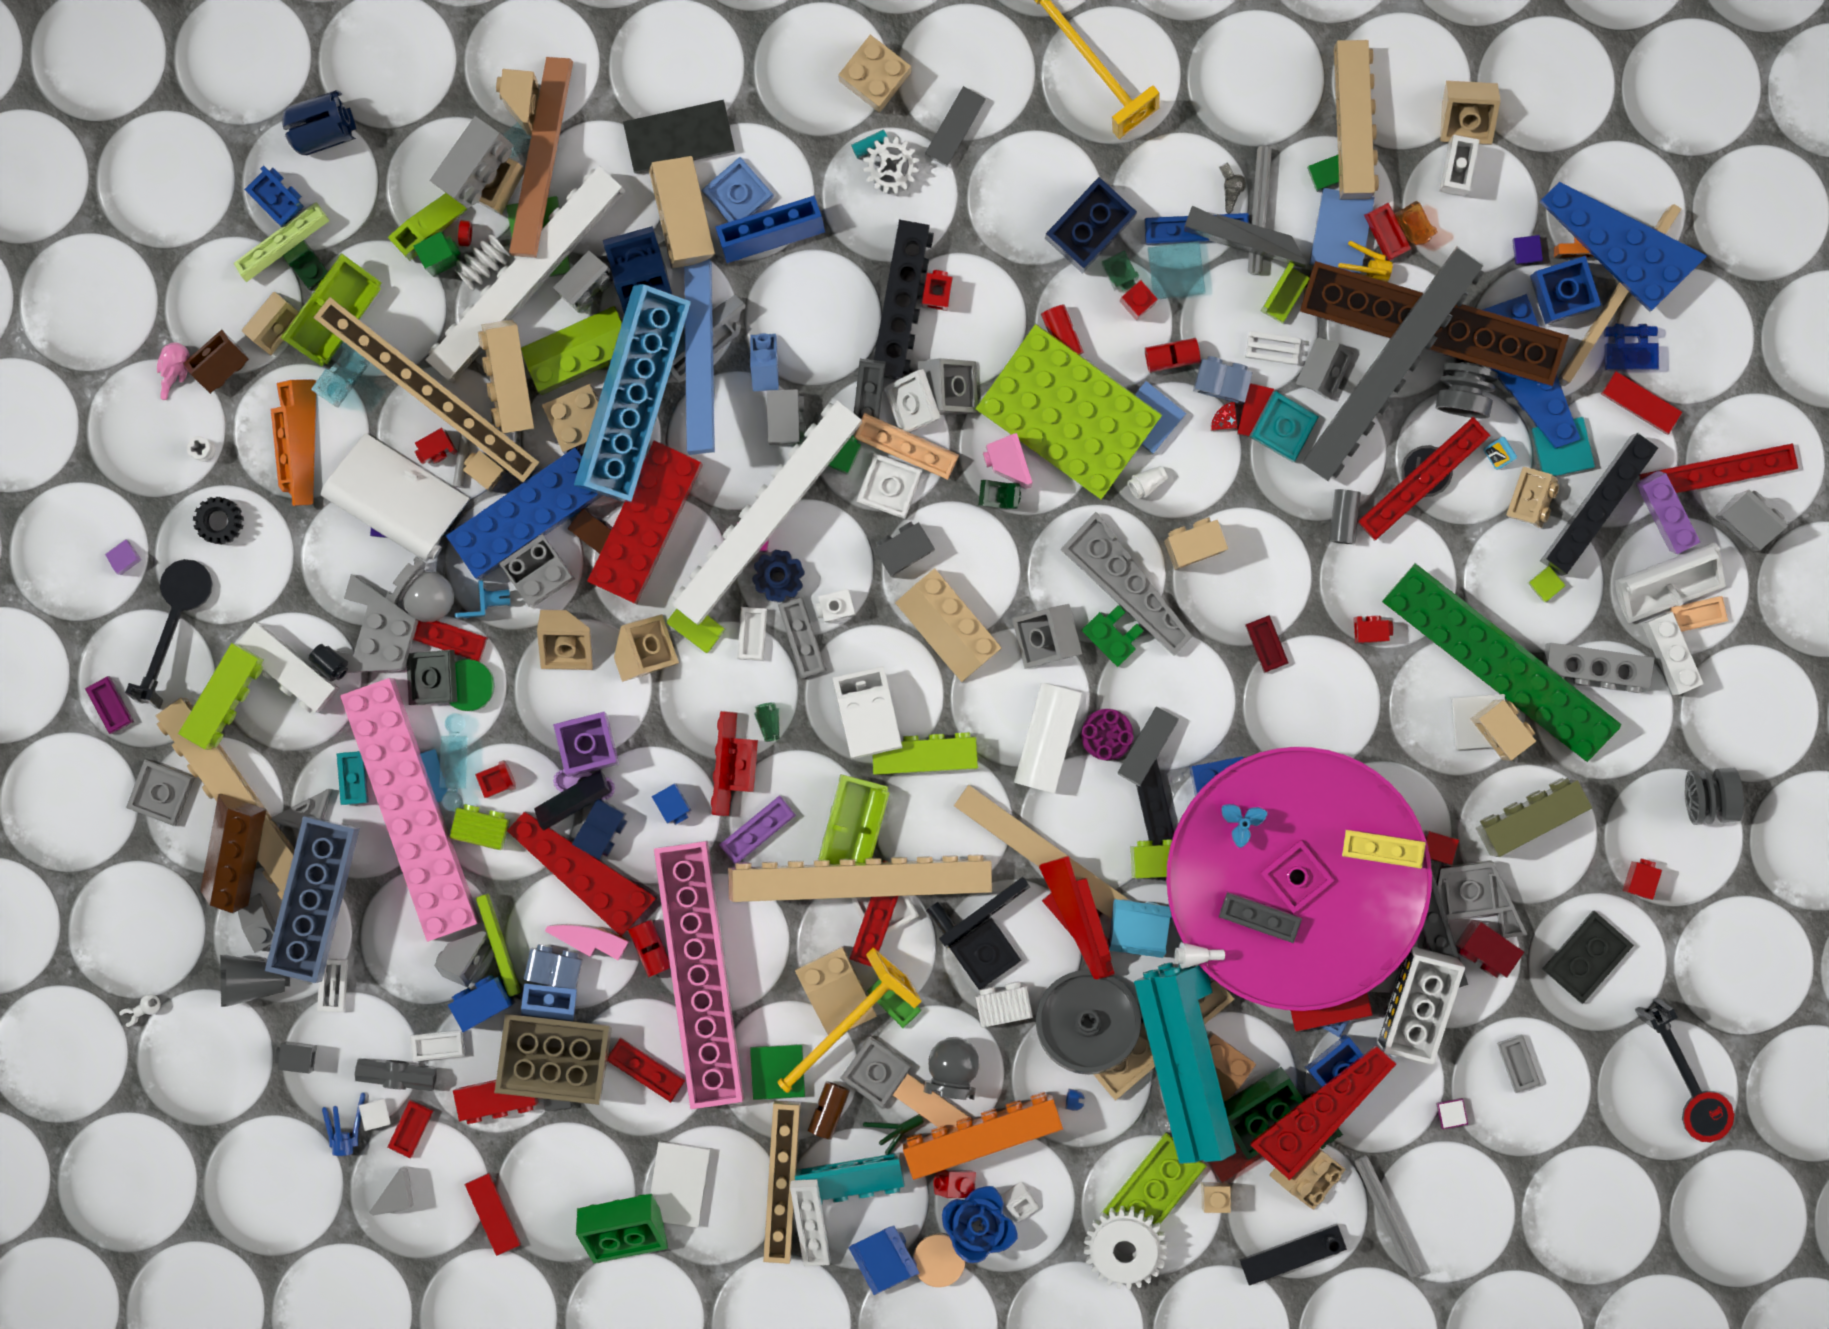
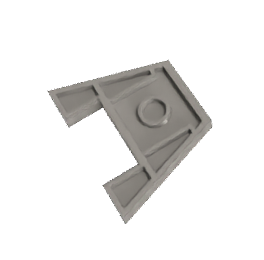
[335,574,419,673]
[1422,860,1527,949]

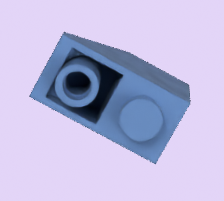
[750,333,779,391]

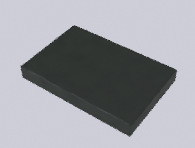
[1542,911,1634,1004]

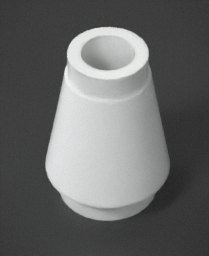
[1128,466,1168,499]

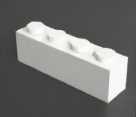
[237,622,340,713]

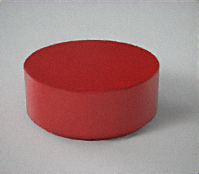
[458,220,473,247]

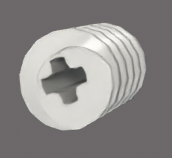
[455,234,512,291]

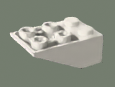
[833,667,902,759]

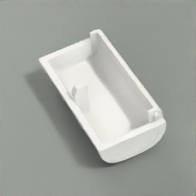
[1615,542,1726,623]

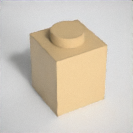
[463,450,507,492]
[1201,1182,1231,1213]

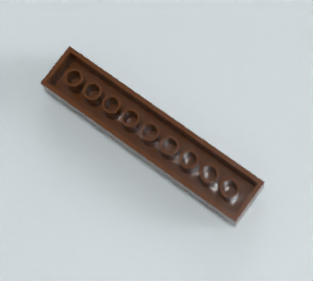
[1300,261,1569,386]

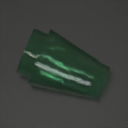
[754,702,780,742]

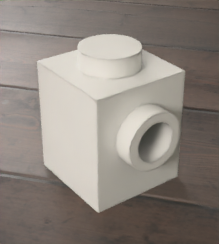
[815,589,855,623]

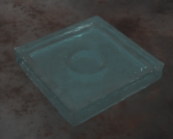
[1147,241,1206,299]

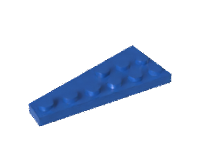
[1539,182,1707,312]
[1482,294,1580,449]

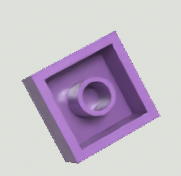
[553,712,619,777]

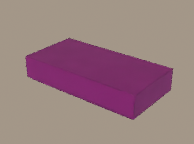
[85,676,134,734]

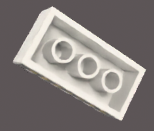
[1377,947,1465,1065]

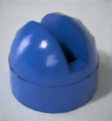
[1065,1089,1085,1111]

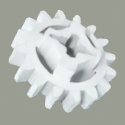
[863,137,919,193]

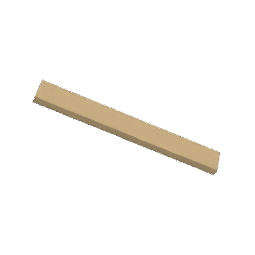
[1558,204,1681,386]
[954,785,1129,918]

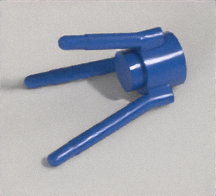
[322,1092,366,1156]

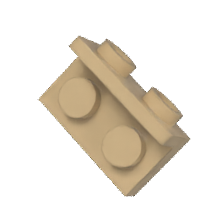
[1506,466,1559,528]

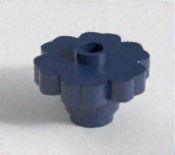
[752,549,805,603]

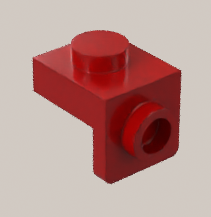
[933,1169,976,1198]

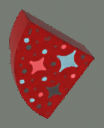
[1211,402,1237,431]

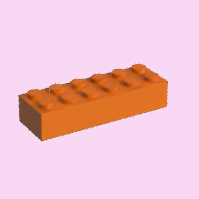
[903,1091,1063,1180]

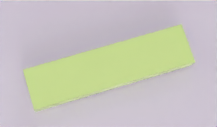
[233,202,330,282]

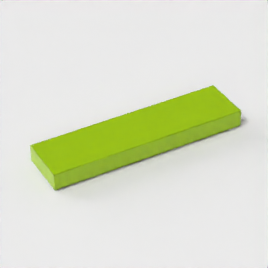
[476,893,522,996]

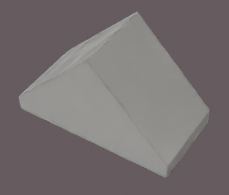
[369,1166,414,1216]

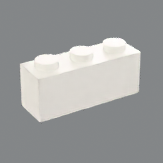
[1642,612,1703,695]

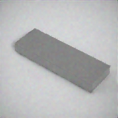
[778,597,826,679]

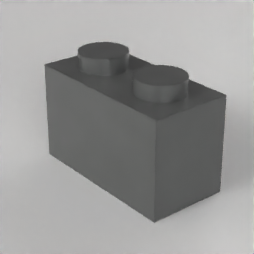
[874,521,935,577]

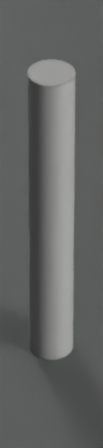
[453,433,470,488]

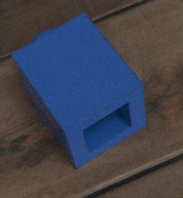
[651,783,691,825]

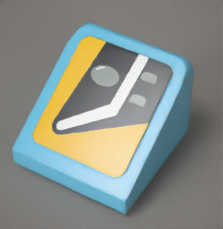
[1483,437,1517,470]

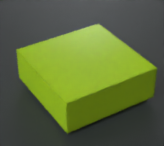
[1528,566,1566,603]

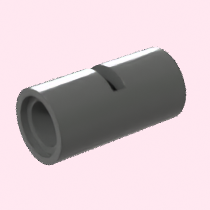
[1329,489,1361,544]

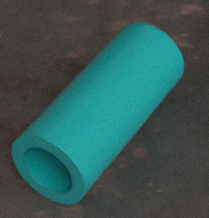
[851,129,890,159]

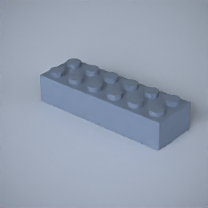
[265,816,360,983]

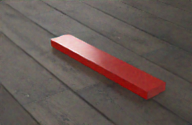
[1357,417,1491,541]
[1639,443,1798,494]

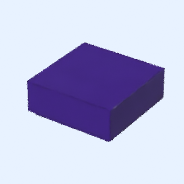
[1512,235,1543,265]

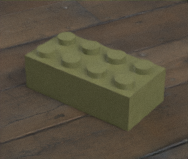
[1476,778,1592,857]

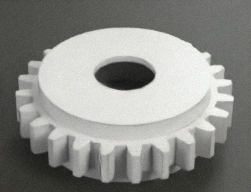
[1084,1206,1167,1290]

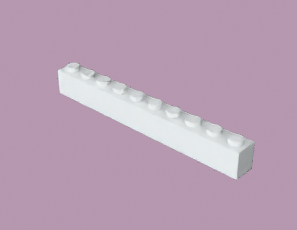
[426,166,626,384]
[672,400,862,625]

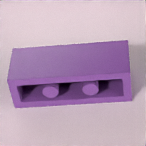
[1635,471,1700,555]

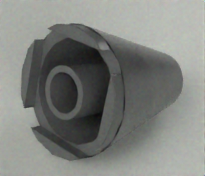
[220,955,290,1007]

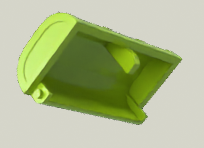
[280,253,382,367]
[818,774,890,864]

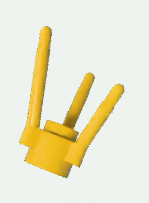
[1338,241,1393,282]

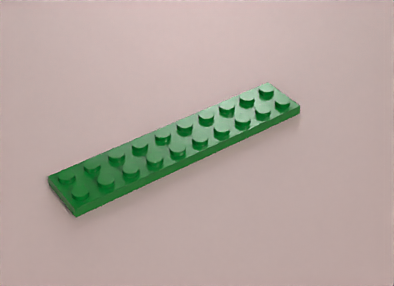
[1382,563,1621,762]

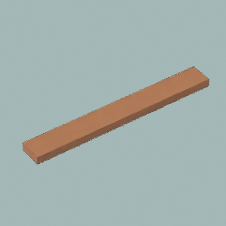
[509,57,573,258]

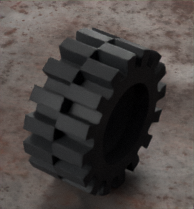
[193,497,244,545]

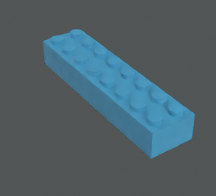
[574,284,691,502]

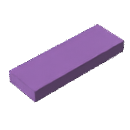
[720,795,796,865]

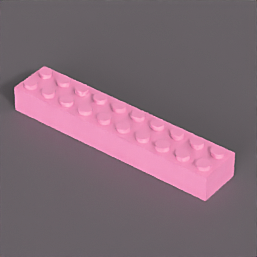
[340,678,481,942]
[654,841,744,1109]

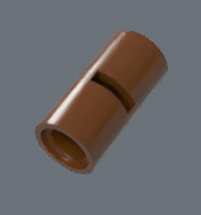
[807,1081,850,1140]

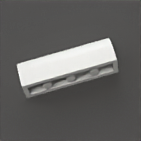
[1014,683,1082,794]

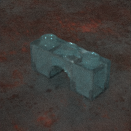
[311,342,370,408]

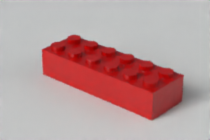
[587,440,703,605]

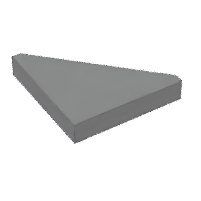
[271,789,332,830]

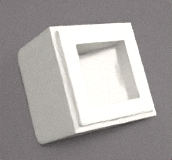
[1001,1182,1039,1223]

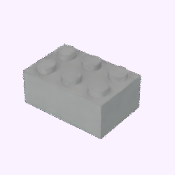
[429,116,514,209]

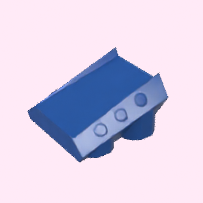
[848,1225,920,1295]

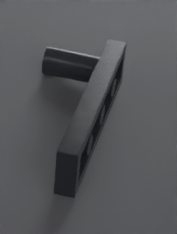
[926,877,1030,948]
[1239,1223,1347,1286]

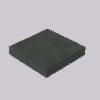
[406,650,457,705]

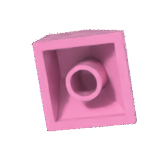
[983,433,1033,489]

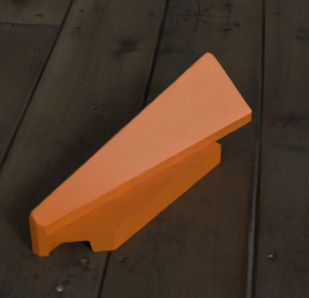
[271,379,317,506]

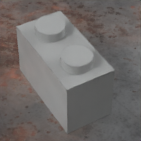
[767,390,805,445]

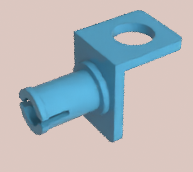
[454,580,510,619]

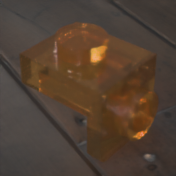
[1395,201,1438,245]

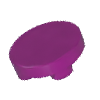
[1081,709,1133,761]

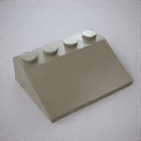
[494,1014,612,1105]

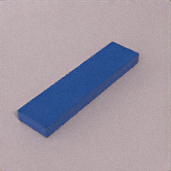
[1144,213,1249,245]

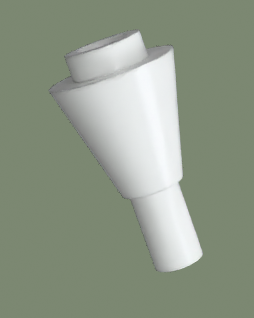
[1175,942,1225,969]

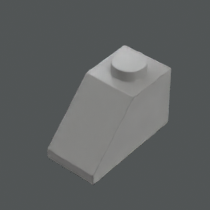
[238,893,276,953]
[434,931,492,988]

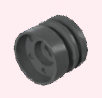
[1435,362,1498,419]
[1685,767,1744,825]

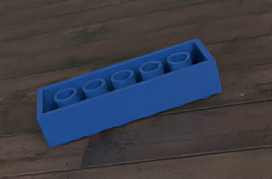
[446,448,604,580]

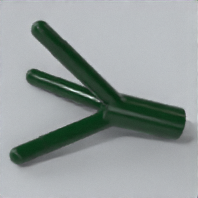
[863,1114,924,1155]

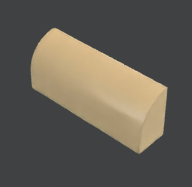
[649,156,715,269]

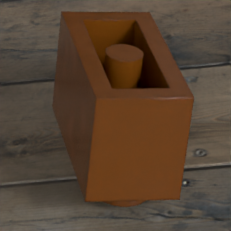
[183,329,249,394]

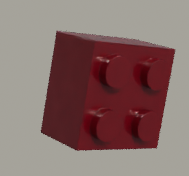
[1455,919,1524,978]

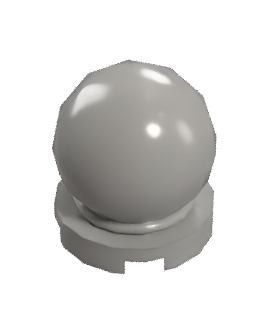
[386,557,454,622]

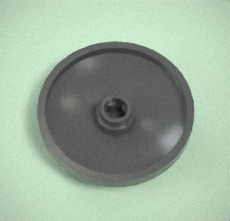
[1036,970,1141,1075]

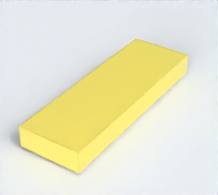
[1342,830,1426,869]

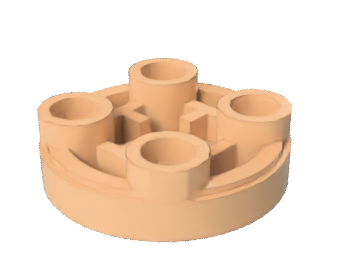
[913,1233,965,1287]

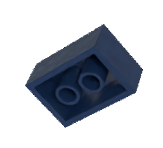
[1045,177,1137,274]

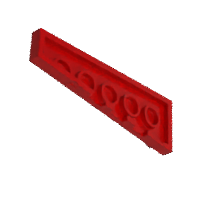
[507,811,657,936]
[1250,1045,1397,1181]

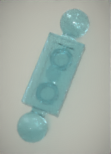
[439,713,468,812]

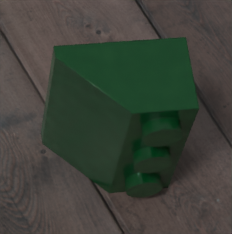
[1224,1067,1304,1160]

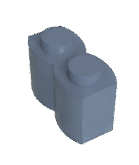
[1193,356,1253,404]
[524,944,583,989]

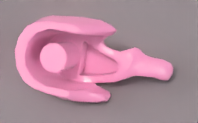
[157,342,190,400]

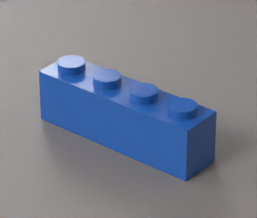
[715,195,825,263]

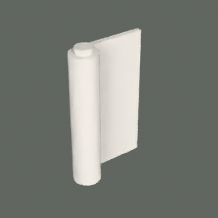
[320,433,470,562]

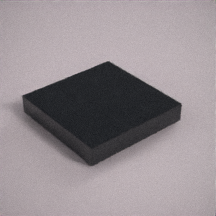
[949,917,1022,990]

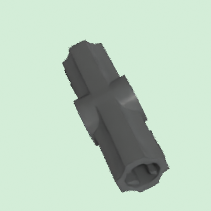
[354,1058,437,1091]

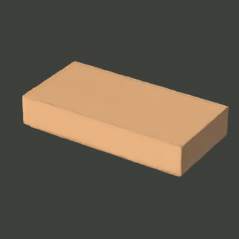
[1670,596,1728,632]

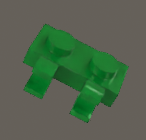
[1081,605,1144,667]

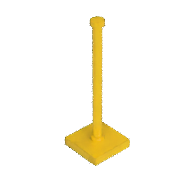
[1034,0,1160,139]
[777,948,922,1093]

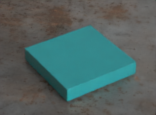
[1249,391,1319,462]
[1531,417,1595,477]

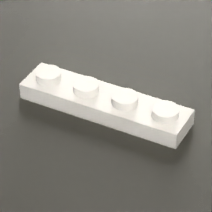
[790,1179,830,1266]

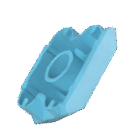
[1108,899,1172,958]

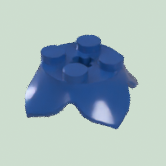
[942,1186,1018,1263]

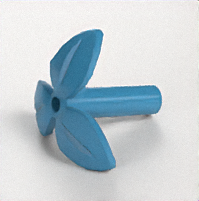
[1221,804,1268,848]

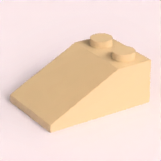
[795,946,877,1035]

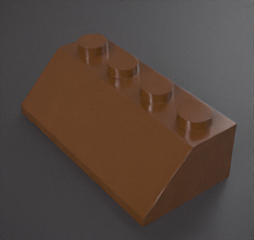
[200,793,267,914]

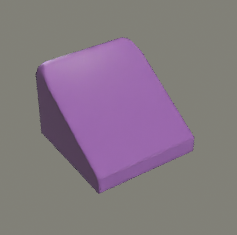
[105,539,142,575]

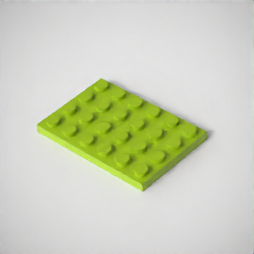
[975,324,1162,499]

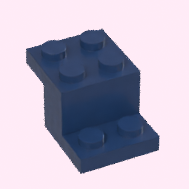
[603,226,673,315]

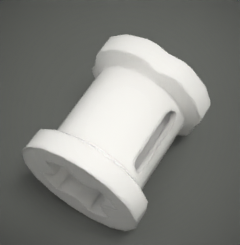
[187,436,216,462]

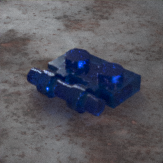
[1604,323,1659,371]

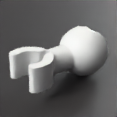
[119,994,161,1027]

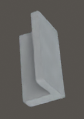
[1296,338,1354,400]

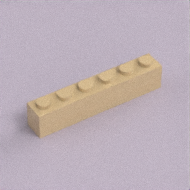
[1334,40,1379,200]
[763,1100,801,1264]

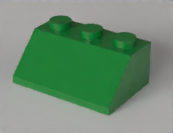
[576,1193,668,1264]

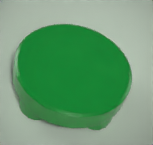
[449,659,495,711]

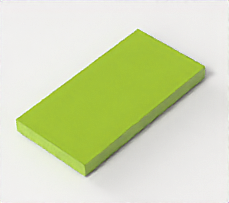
[1100,1132,1207,1224]

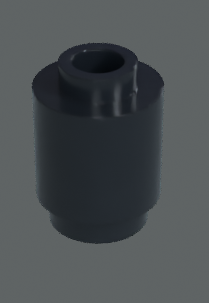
[308,644,348,681]

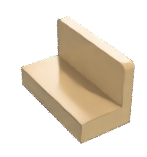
[242,292,299,355]

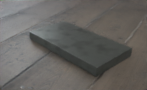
[623,99,735,173]

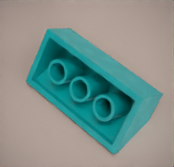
[795,1152,905,1205]

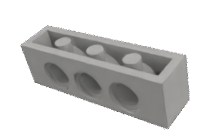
[1543,643,1655,693]

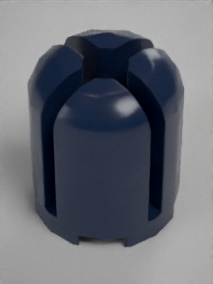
[282,90,356,156]

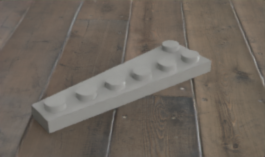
[1060,512,1192,656]

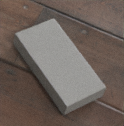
[1497,1034,1541,1093]

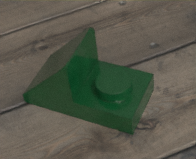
[283,240,328,290]

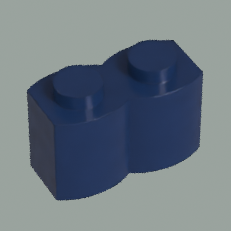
[572,799,628,860]

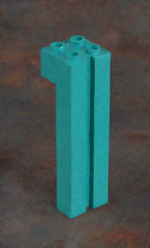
[1134,962,1236,1164]

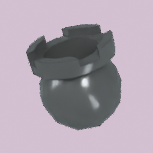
[923,1037,979,1100]

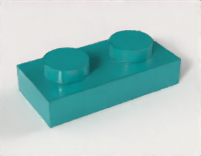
[336,751,368,805]

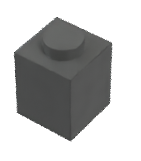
[275,1041,317,1074]

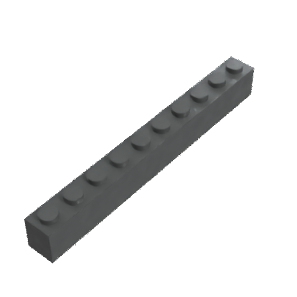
[1303,246,1484,481]

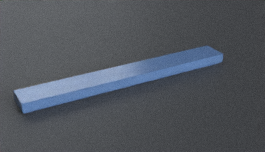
[684,259,715,455]

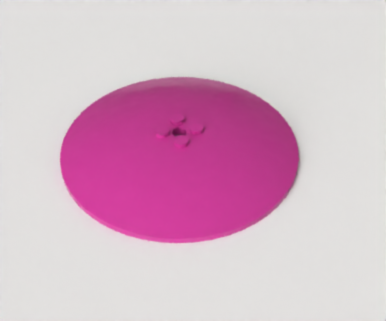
[1166,747,1432,1011]

